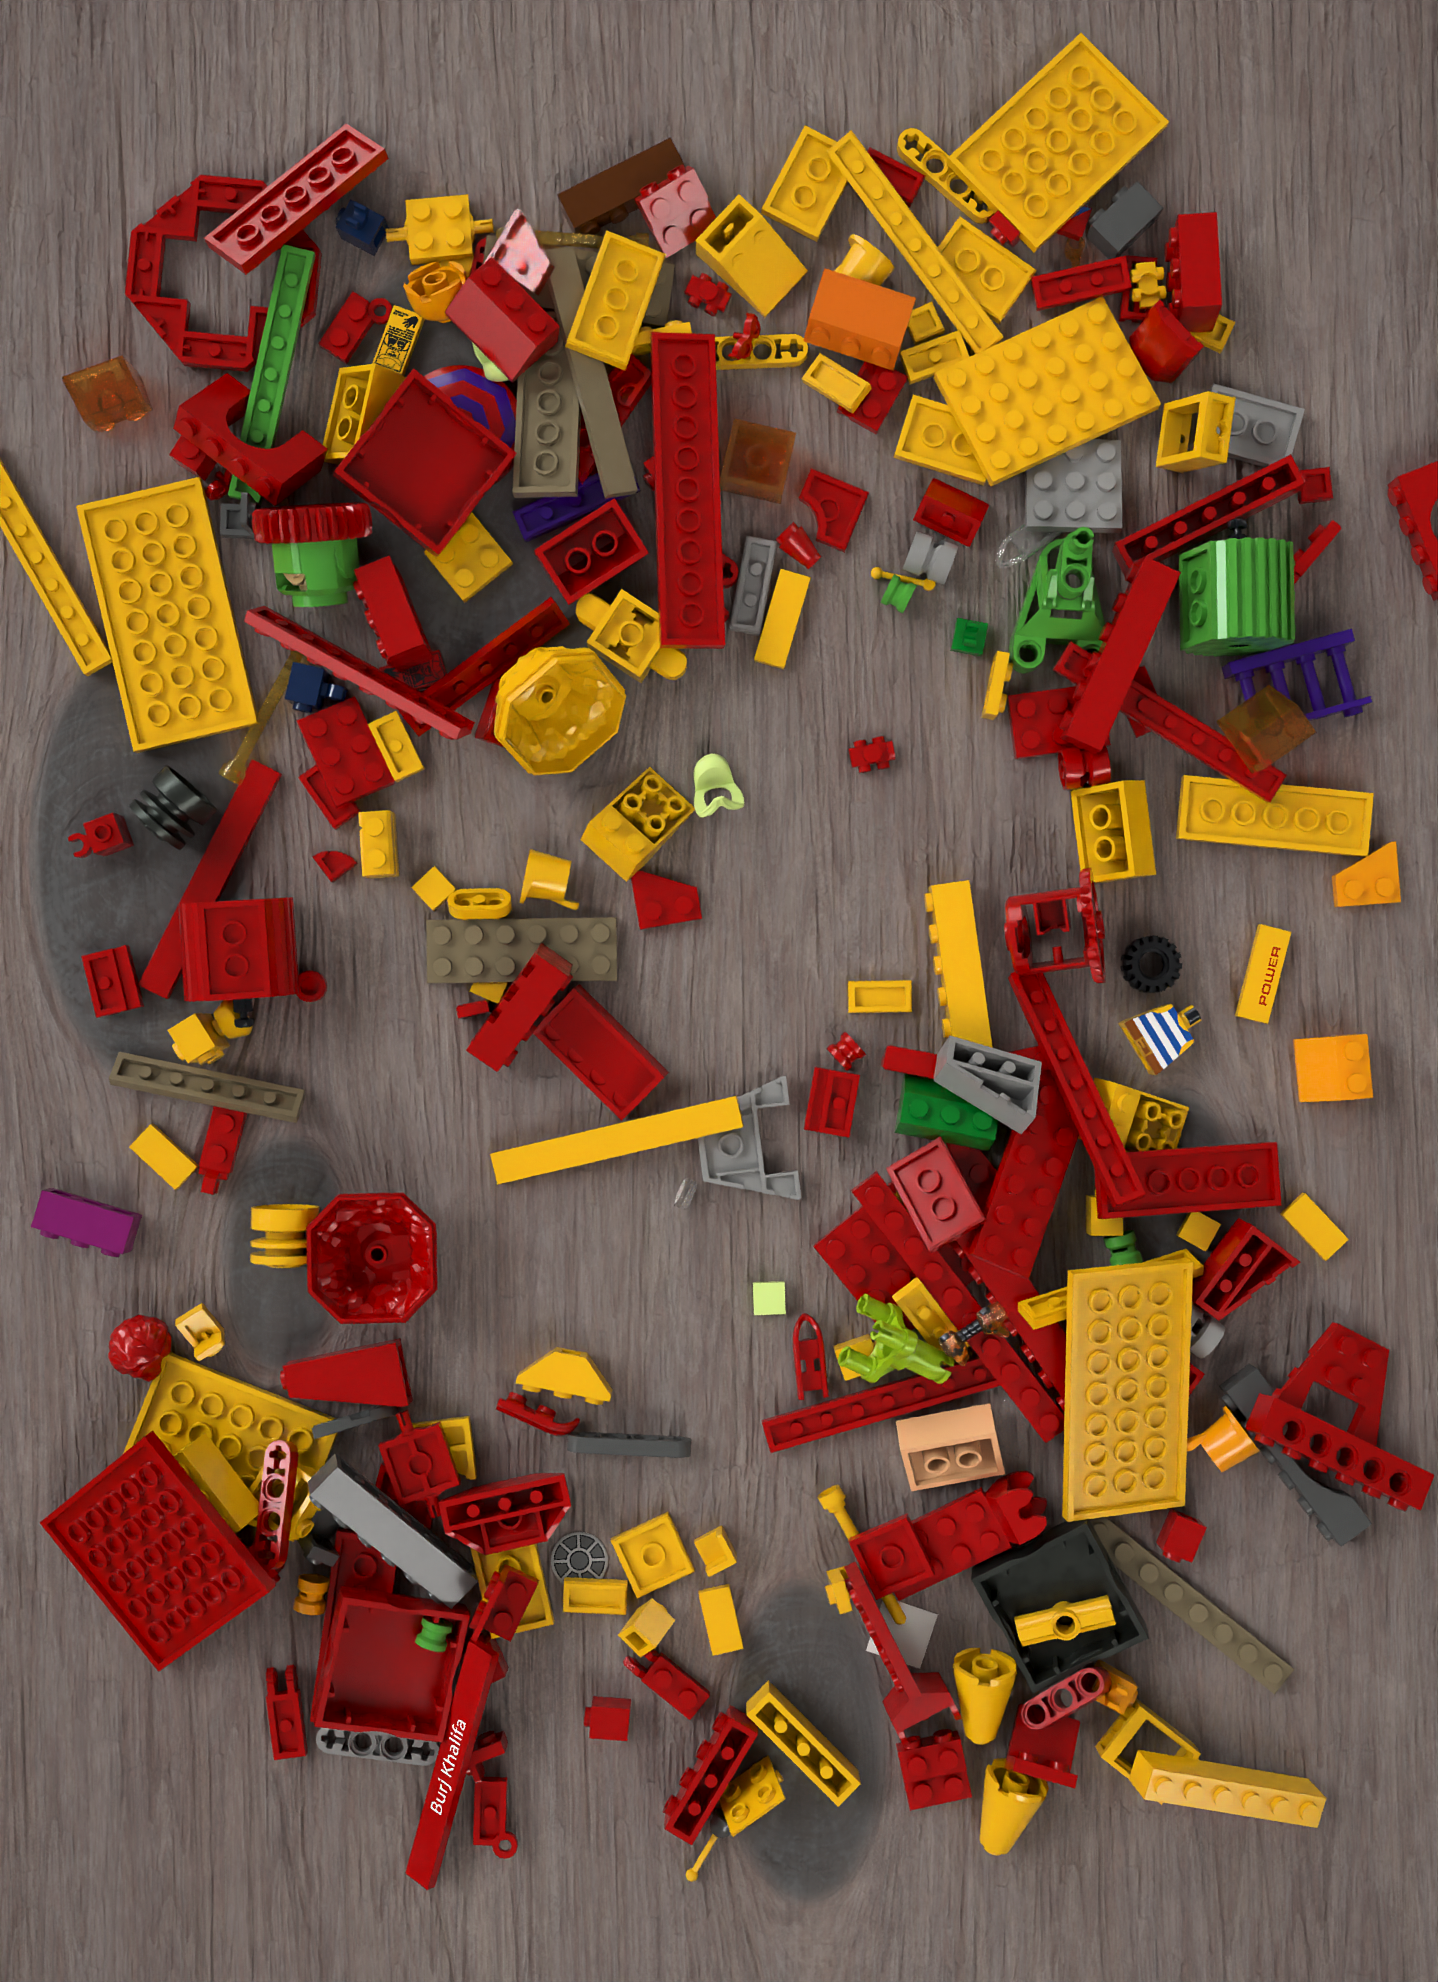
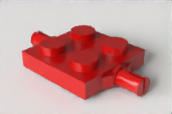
[378,1410,461,1519]

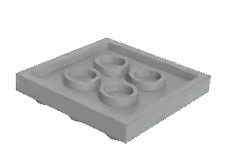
[1025,439,1122,533]

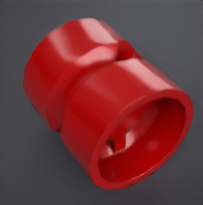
[1058,744,1111,790]

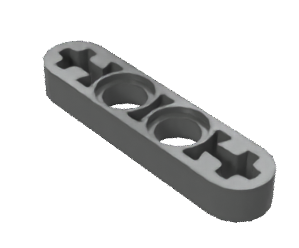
[567,1432,691,1458]

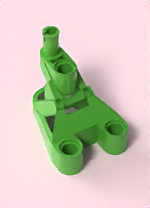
[1009,527,1105,674]

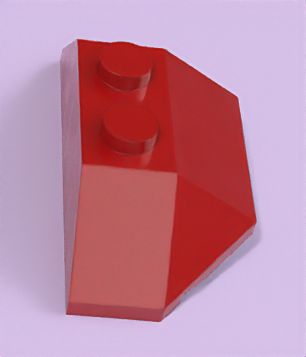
[438,1473,572,1555]

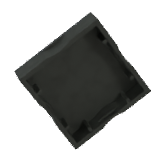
[971,1519,1149,1693]

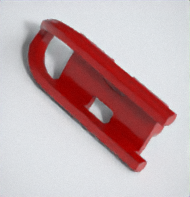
[792,1313,829,1400]
[495,1392,580,1436]

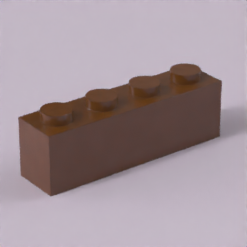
[557,137,685,240]

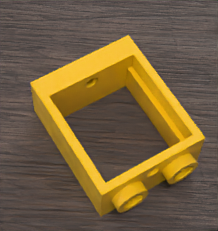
[1156,391,1236,473]
[1095,1699,1201,1805]

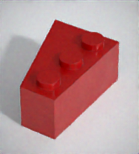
[1192,1218,1301,1321]

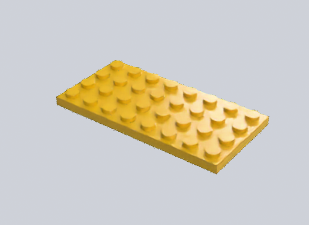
[76,477,260,753]
[1062,1258,1193,1522]

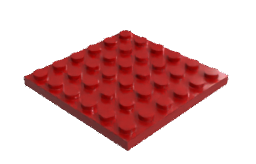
[40,1430,276,1672]

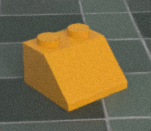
[1293,1034,1373,1102]

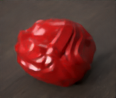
[108,1315,172,1382]

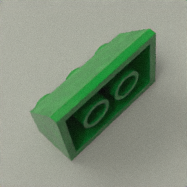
[894,1073,998,1151]

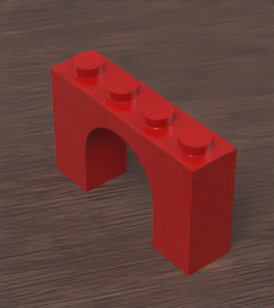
[173,373,328,506]
[1387,461,1438,601]

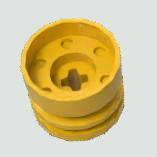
[250,1204,320,1268]

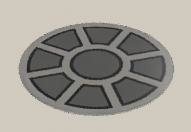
[551,1532,608,1584]

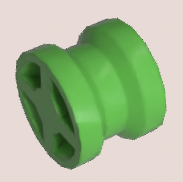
[880,574,917,614]
[415,1615,453,1652]

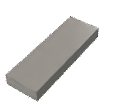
[729,536,778,636]

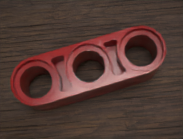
[1021,1666,1112,1730]

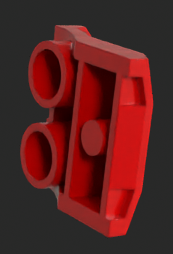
[1129,300,1204,383]

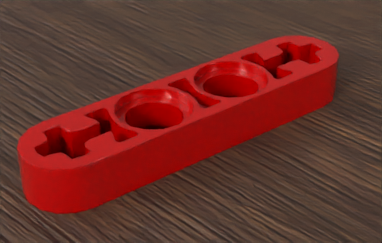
[253,1440,299,1570]

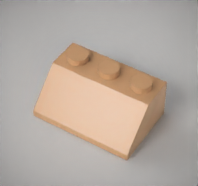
[896,1403,1005,1491]

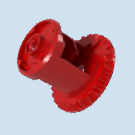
[1004,868,1106,984]

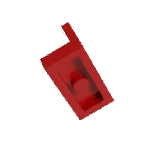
[913,478,989,547]

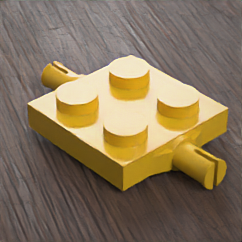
[386,194,494,265]

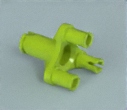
[838,1294,954,1384]

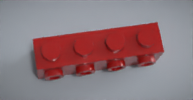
[662,1705,758,1845]

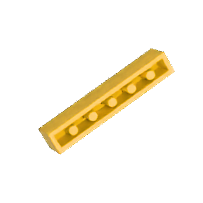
[924,880,993,1048]
[1129,1750,1327,1828]

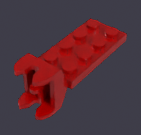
[894,1471,1047,1601]
[844,1562,962,1748]

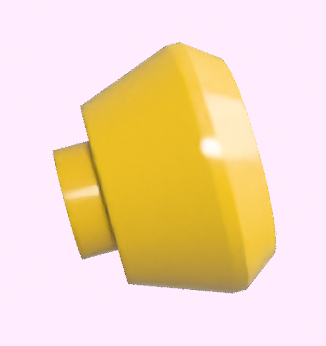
[211,1000,253,1039]

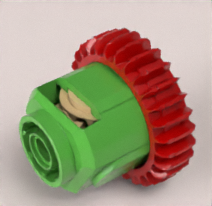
[252,502,373,607]

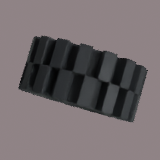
[1120,935,1182,993]

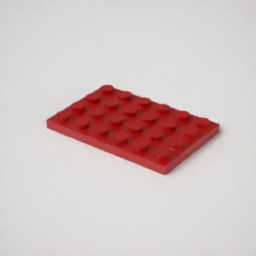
[813,1143,997,1330]

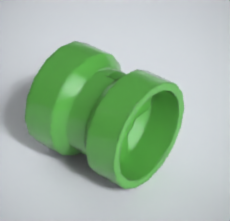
[1103,1230,1143,1266]

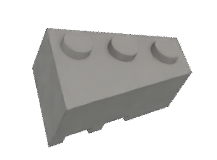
[934,1036,1042,1135]

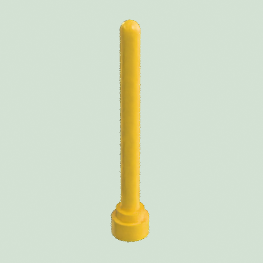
[817,1484,906,1625]

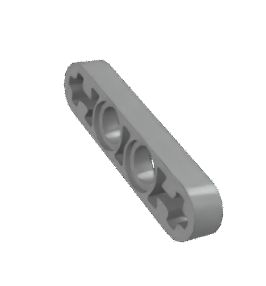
[316,1727,441,1766]

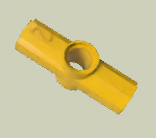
[1014,1595,1116,1647]

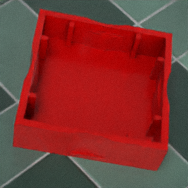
[333,368,517,557]
[312,1586,470,1743]

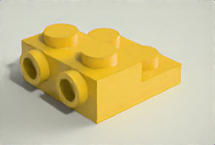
[249,1451,321,1540]

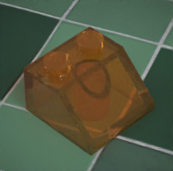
[62,355,153,432]
[1216,685,1317,774]

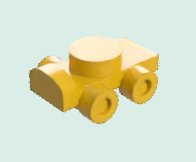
[1130,261,1166,309]

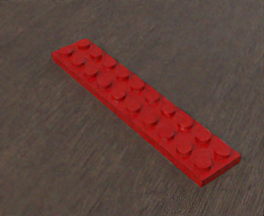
[650,332,725,649]

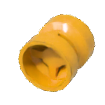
[293,1574,330,1615]

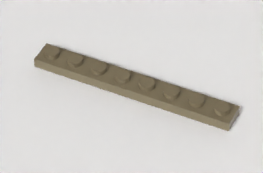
[1089,1517,1294,1694]

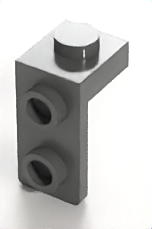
[220,492,261,539]
[297,1508,340,1567]

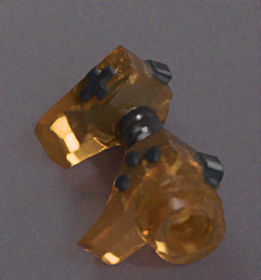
[938,1301,1009,1366]

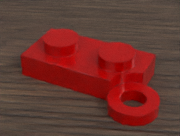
[318,291,393,364]
[473,1777,518,1859]

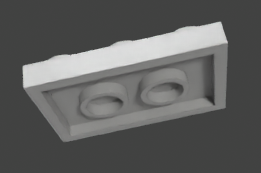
[1210,383,1305,467]

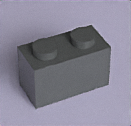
[1086,181,1163,259]

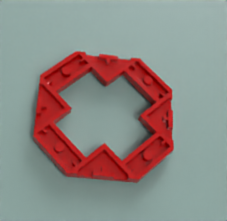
[125,175,322,372]

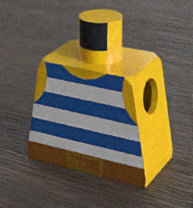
[1118,1004,1202,1075]

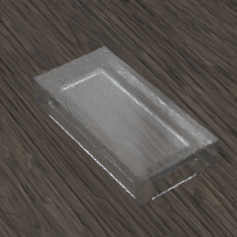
[995,1390,1029,1458]

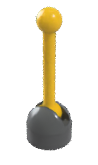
[686,1808,731,1882]

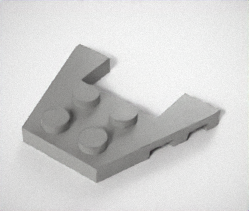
[698,1076,802,1200]

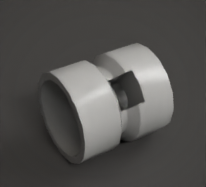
[902,531,958,585]
[1190,1302,1225,1359]

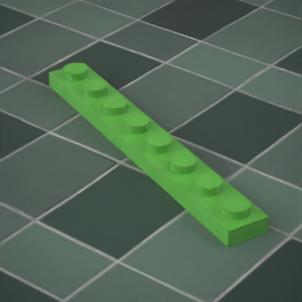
[228,244,316,505]

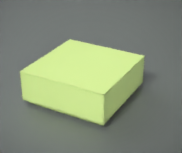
[753,1281,786,1315]

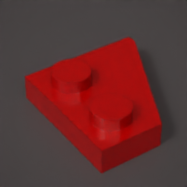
[631,870,702,930]

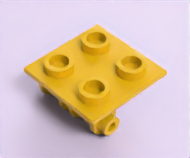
[719,1755,786,1837]

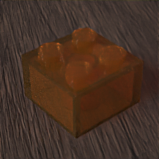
[720,418,796,504]

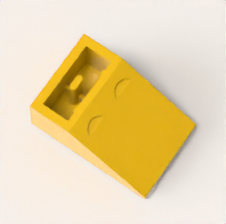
[696,194,808,318]
[580,767,695,882]
[1078,1077,1189,1152]

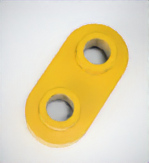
[447,888,512,920]

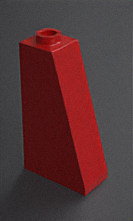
[280,1338,413,1407]

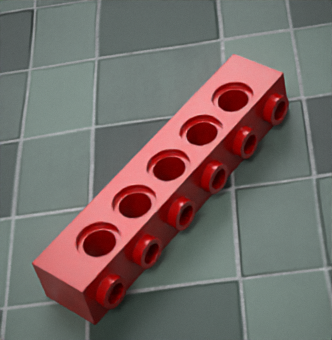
[1245,1393,1434,1512]

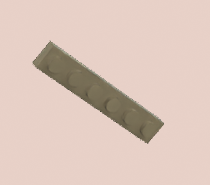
[109,1052,306,1123]

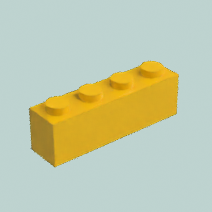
[746,1680,861,1807]

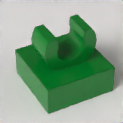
[950,618,988,657]

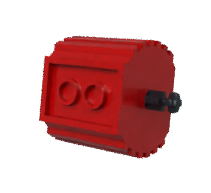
[177,897,300,1028]

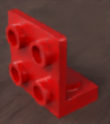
[469,1564,539,1642]
[1004,1704,1080,1789]

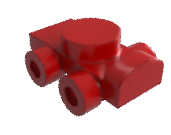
[684,273,732,316]
[848,736,896,773]

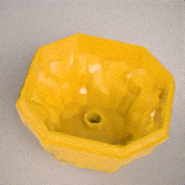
[494,646,626,775]

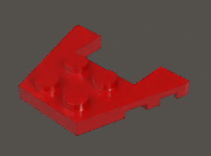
[1271,1322,1389,1446]

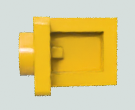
[175,1303,225,1361]
[825,1565,858,1614]

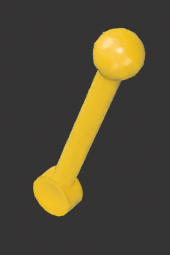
[871,567,935,591]

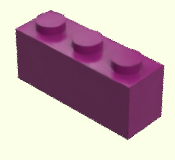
[31,1188,142,1257]

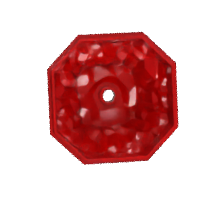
[306,1192,438,1324]

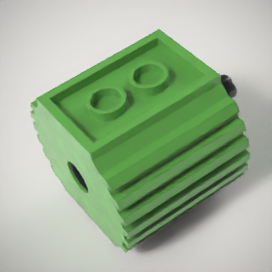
[1179,519,1296,657]

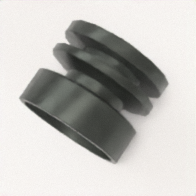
[129,765,217,850]

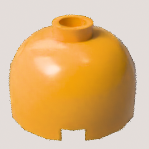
[403,261,467,323]

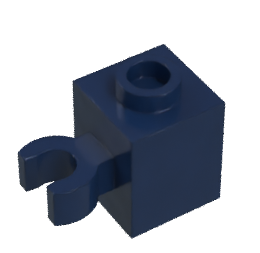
[336,199,389,256]
[285,662,348,713]

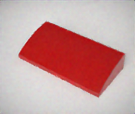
[533,984,669,1121]

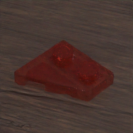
[485,208,555,296]

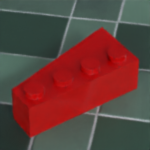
[466,943,573,1072]

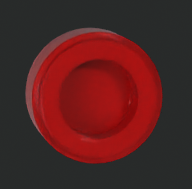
[296,970,328,1002]

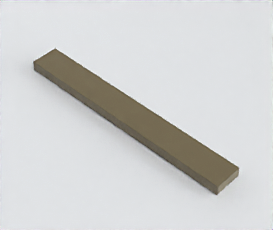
[540,246,638,499]

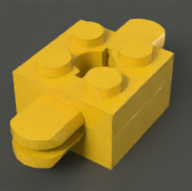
[576,589,687,683]

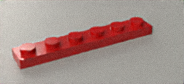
[398,597,570,737]

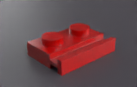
[837,361,908,434]
[81,945,144,1018]
[803,1067,860,1137]

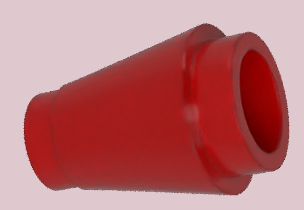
[775,522,822,569]

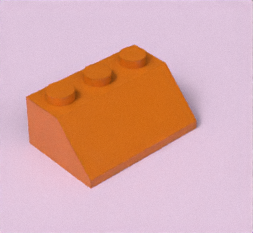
[803,268,916,370]

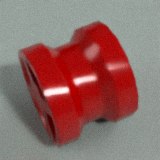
[826,1032,866,1072]

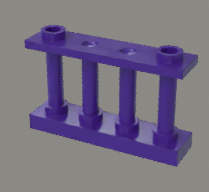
[1221,629,1372,743]

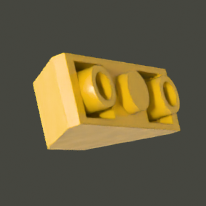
[516,1347,613,1405]

